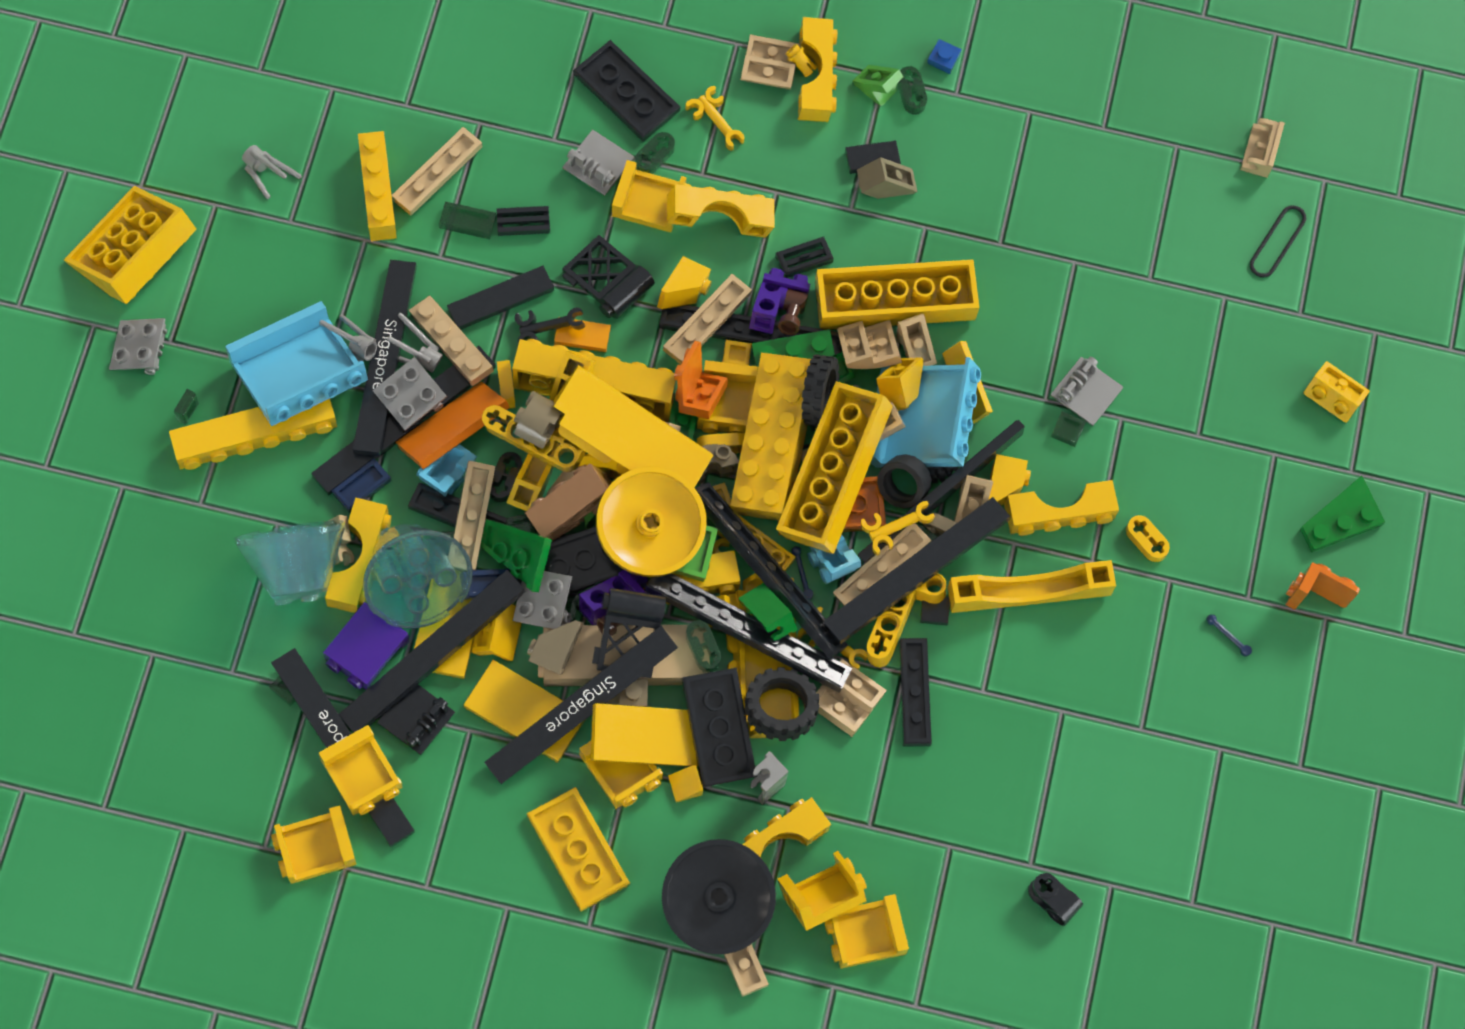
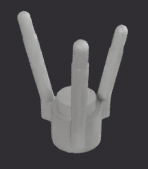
[242,145,302,199]
[387,313,443,373]
[319,314,377,362]

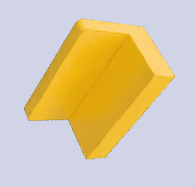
[471,604,521,661]

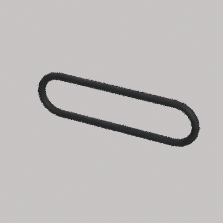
[1250,205,1306,277]

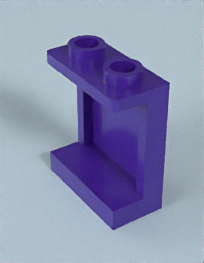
[323,602,410,690]

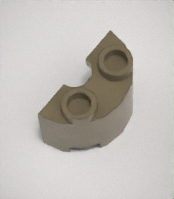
[514,391,564,449]
[697,444,739,484]

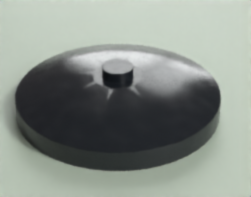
[662,839,776,955]

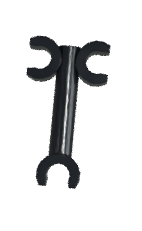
[515,307,585,345]

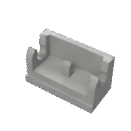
[750,751,789,805]

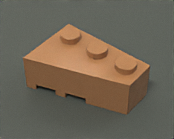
[525,464,612,541]

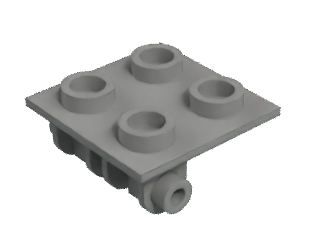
[563,130,635,196]
[109,318,167,375]
[1050,356,1124,426]
[373,357,447,431]
[513,571,572,629]

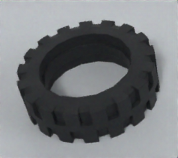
[802,355,839,427]
[744,667,820,741]

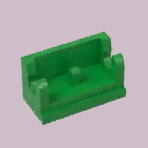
[738,583,797,640]

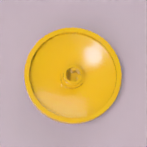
[596,467,706,577]

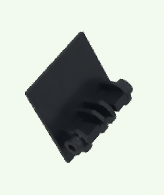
[377,685,455,755]

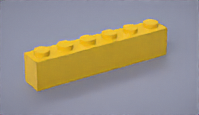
[169,399,337,470]

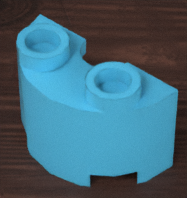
[416,444,477,497]
[807,535,861,584]

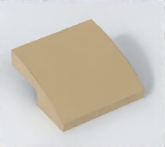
[741,35,800,90]
[837,320,902,369]
[816,659,887,737]

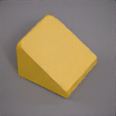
[668,765,703,802]

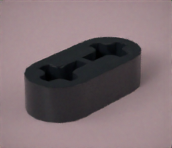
[490,452,523,502]

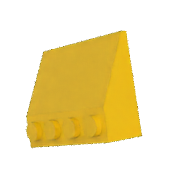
[64,186,197,304]

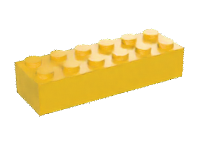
[815,260,980,330]
[512,339,677,423]
[730,352,811,521]
[776,381,893,554]

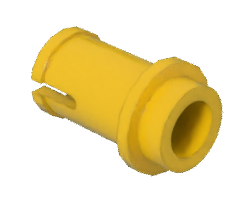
[786,44,817,77]

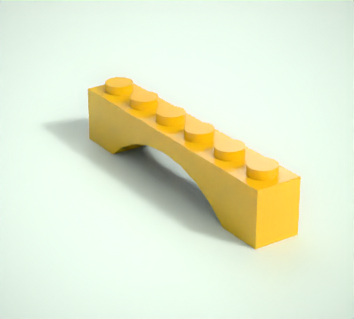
[506,351,596,511]
[947,560,1116,613]

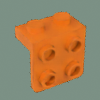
[674,341,728,419]
[1285,562,1360,610]

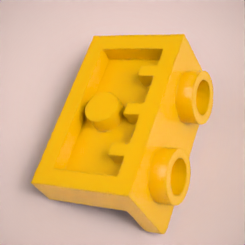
[1303,361,1370,423]

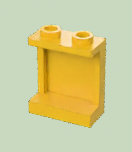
[612,160,687,233]
[697,360,758,434]
[319,725,402,816]
[579,741,663,809]
[271,805,357,884]
[777,851,867,931]
[824,894,909,969]

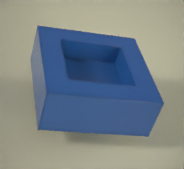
[927,39,962,74]

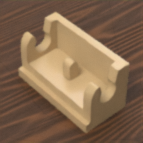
[1240,118,1285,178]

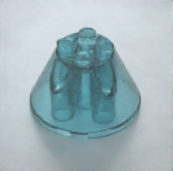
[234,520,346,605]
[363,524,473,629]

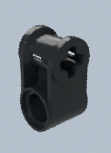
[1028,873,1083,926]

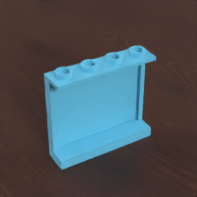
[225,301,368,426]
[870,357,981,468]

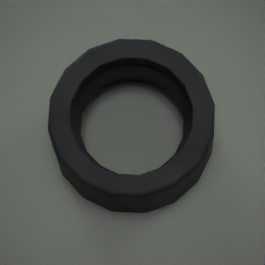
[877,454,932,509]

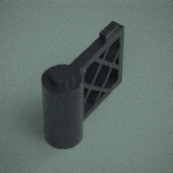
[562,235,655,319]
[592,588,666,678]

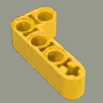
[482,405,586,472]
[867,573,946,668]

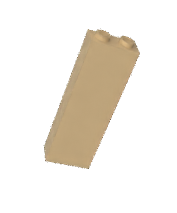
[538,625,710,686]

